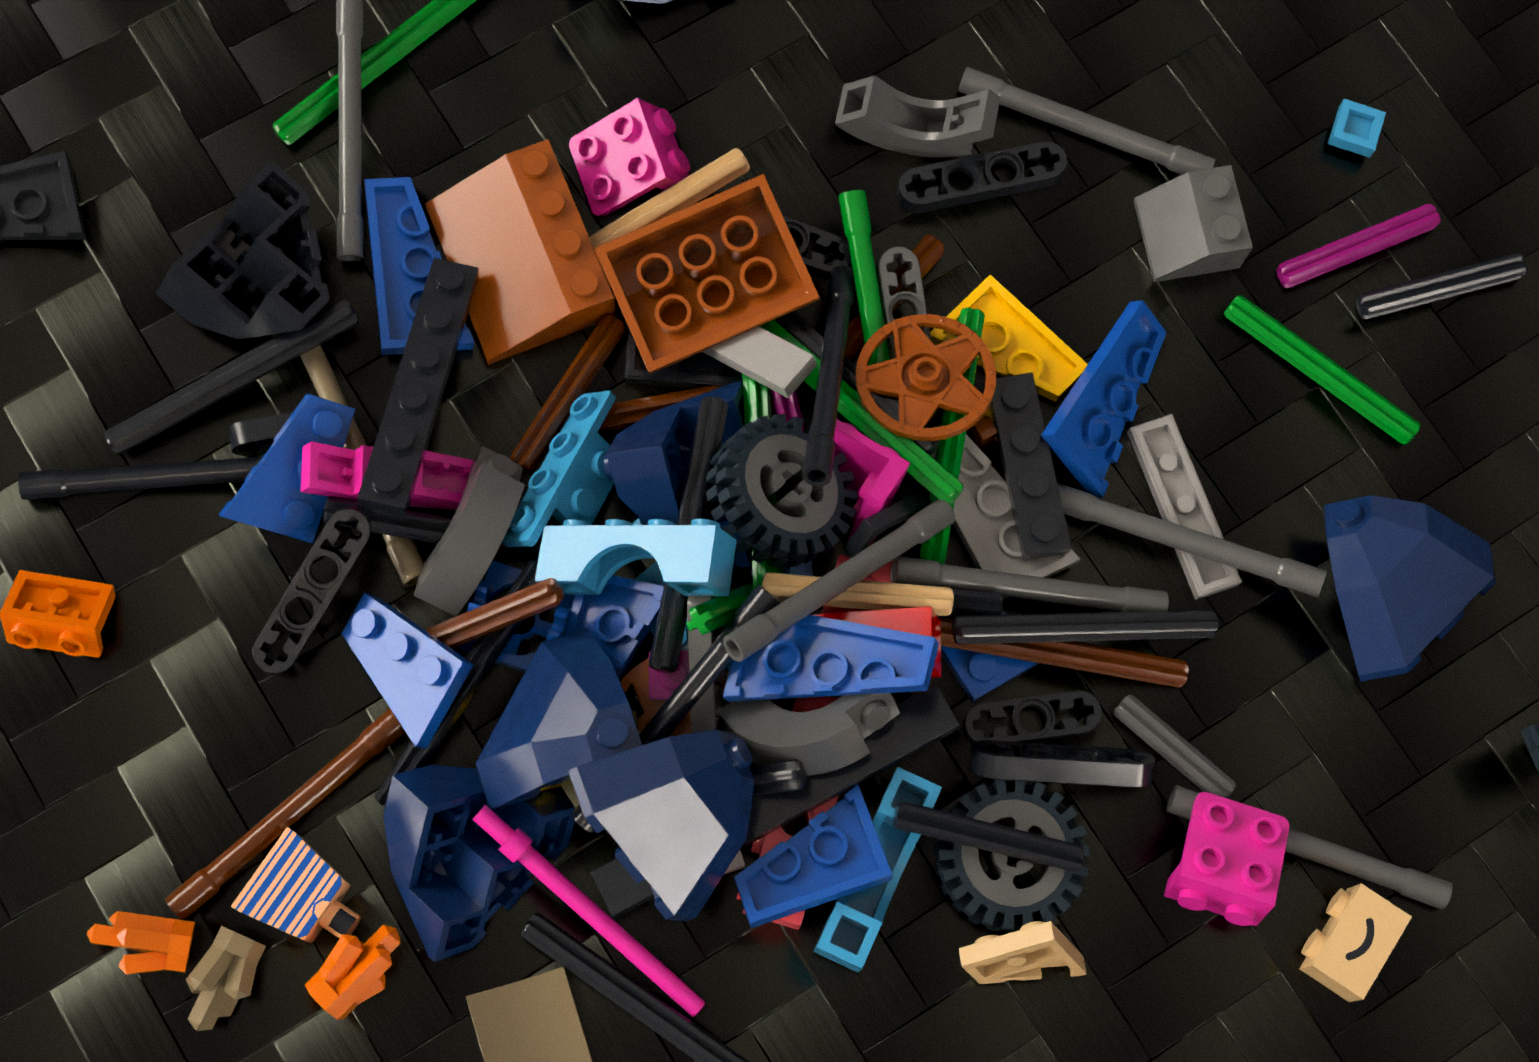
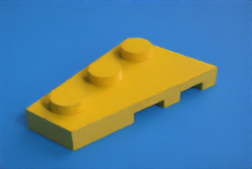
[930,275,1088,402]

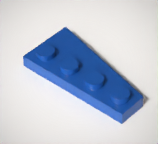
[364,177,475,355]
[1041,301,1167,497]
[723,615,939,702]

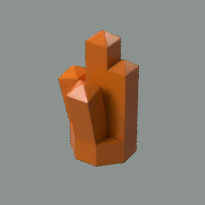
[87,911,195,975]
[305,924,401,1020]

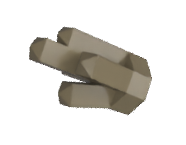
[186,926,266,1031]

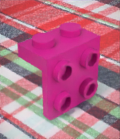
[569,98,690,217]
[1164,792,1290,926]

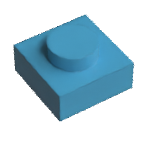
[1328,99,1386,158]

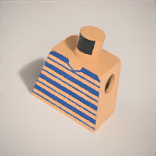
[231,827,361,943]

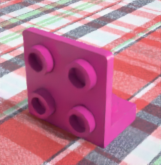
[834,419,910,541]

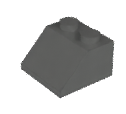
[1133,165,1253,282]

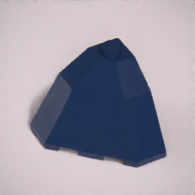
[604,381,752,568]
[1324,495,1496,682]
[476,629,642,810]
[568,729,755,921]
[383,765,575,962]

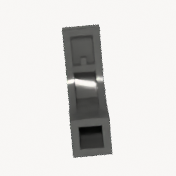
[835,75,1001,158]
[414,446,525,616]
[717,693,900,776]

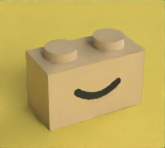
[1299,883,1412,1002]

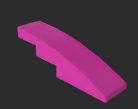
[300,442,473,510]

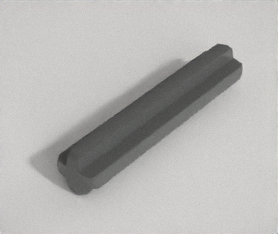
[1114,694,1236,798]

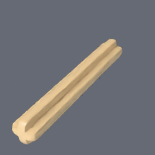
[589,148,750,257]
[762,573,954,616]

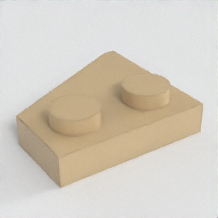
[959,921,1087,984]

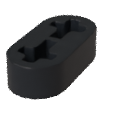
[229,412,293,456]

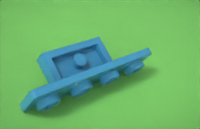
[502,391,616,547]

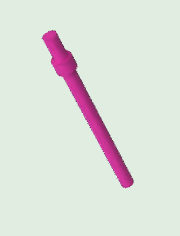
[472,804,705,1017]

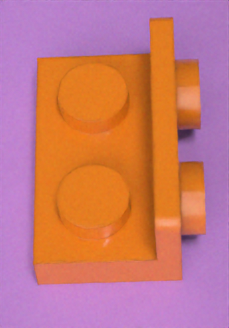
[0,570,116,658]

